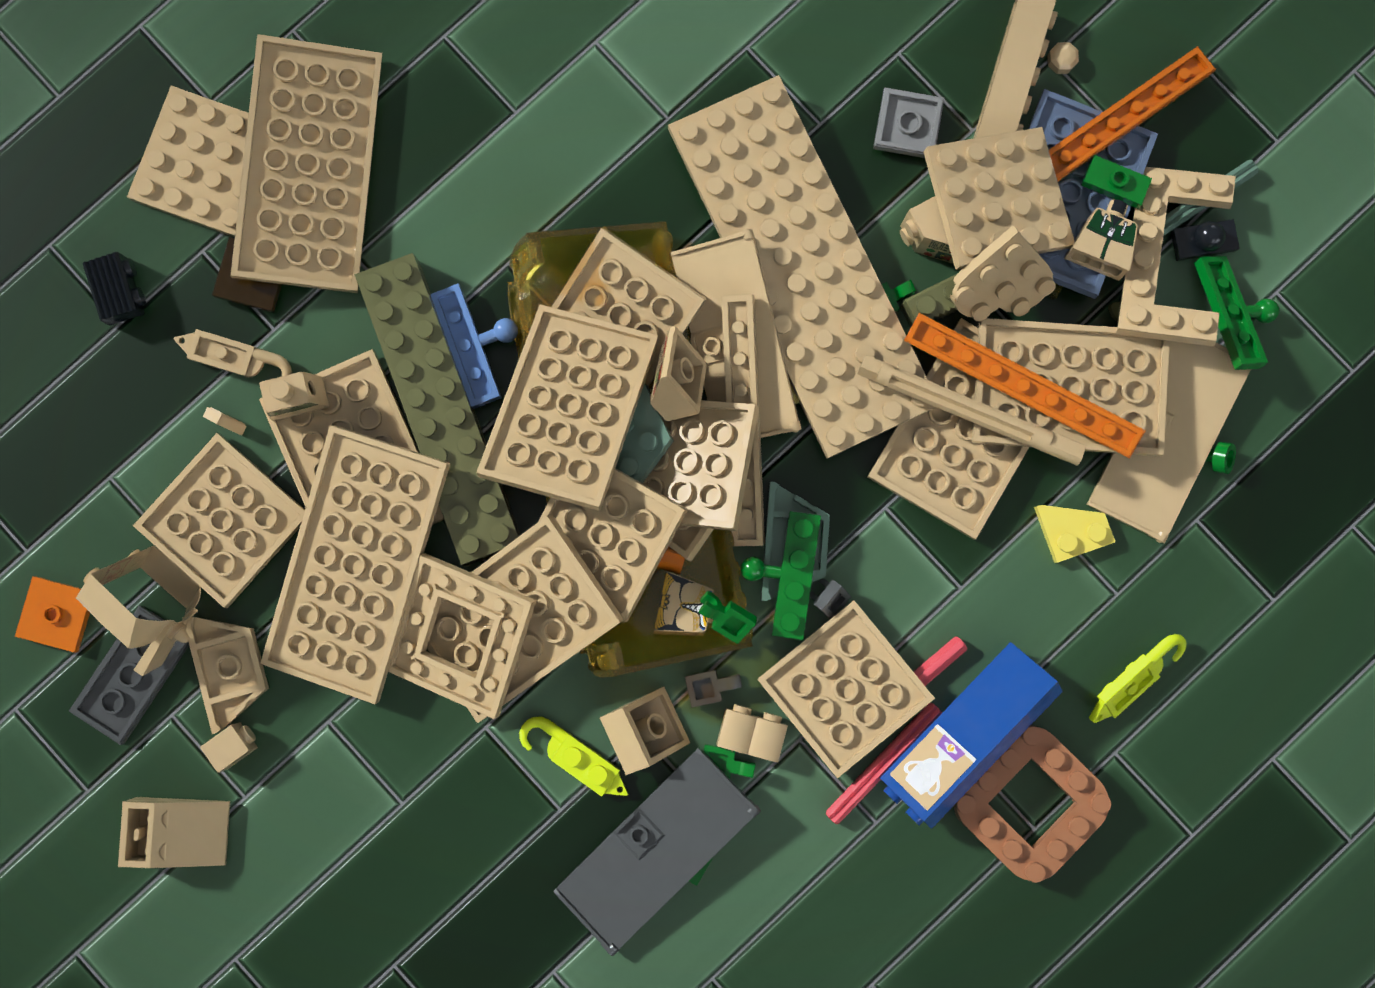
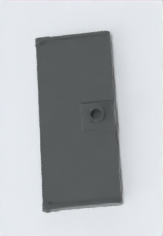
[554,747,761,956]

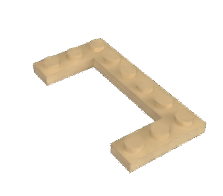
[1116,167,1236,347]

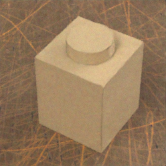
[200,722,258,773]

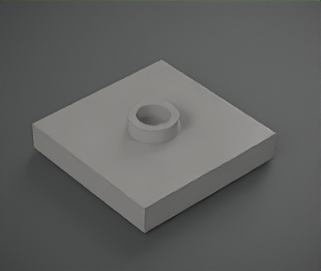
[873,87,944,158]

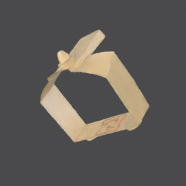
[76,545,201,676]

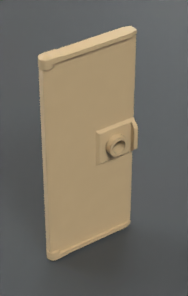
[670,228,802,438]
[1086,341,1252,544]

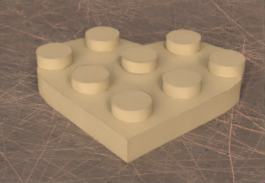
[950,226,1056,321]

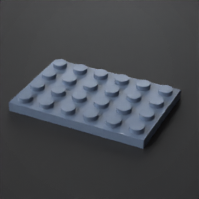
[1028,89,1158,299]

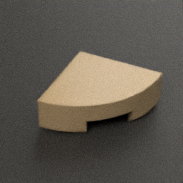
[203,407,247,436]

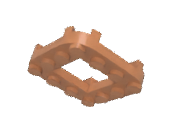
[954,725,1111,883]

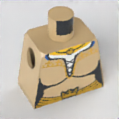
[653,572,714,636]

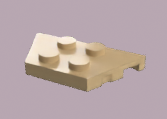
[182,617,269,734]

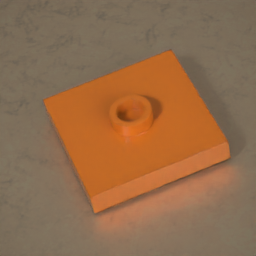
[14,576,90,653]

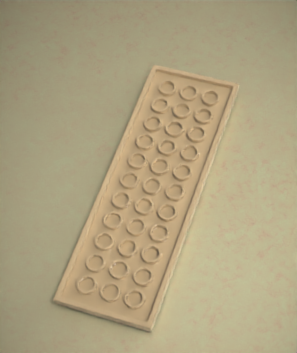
[668,75,936,459]

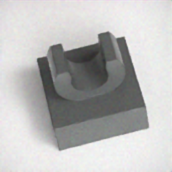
[810,579,851,619]

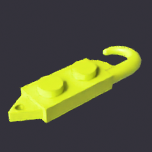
[1089,634,1187,723]
[519,716,628,796]

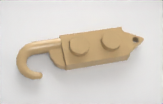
[173,329,292,378]

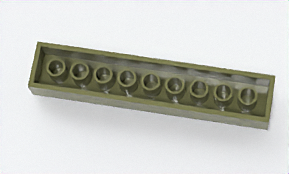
[354,253,521,566]

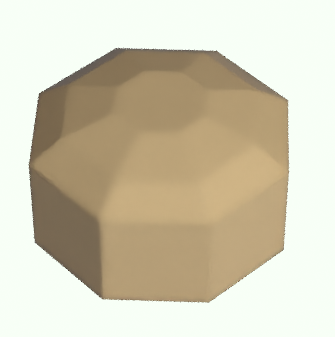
[1048,42,1079,74]

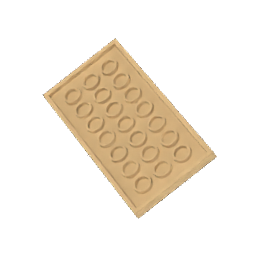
[231,34,382,293]
[260,425,451,704]

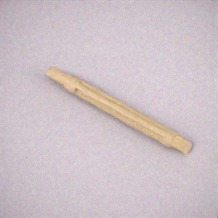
[857,355,1086,466]

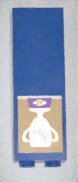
[880,642,1063,829]

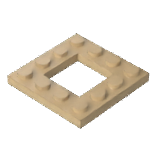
[388,553,537,719]

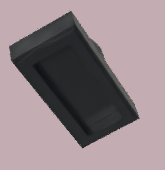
[1171,219,1240,261]

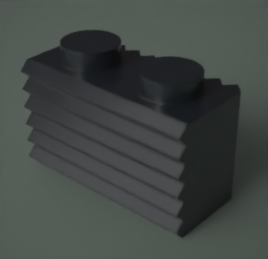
[82,252,146,326]

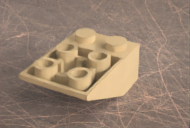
[118,797,230,868]

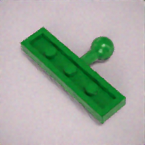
[1194,256,1279,370]
[740,511,821,640]

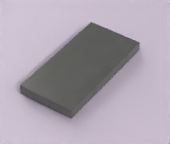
[69,606,189,745]

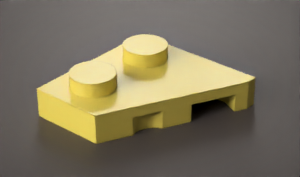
[1034,505,1115,563]

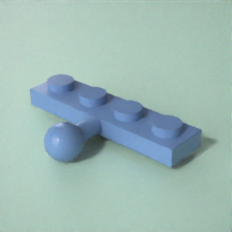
[430,284,518,409]

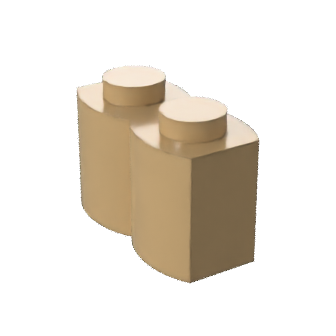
[716,704,788,763]

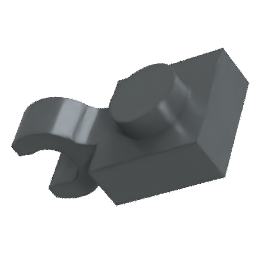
[685,670,742,708]

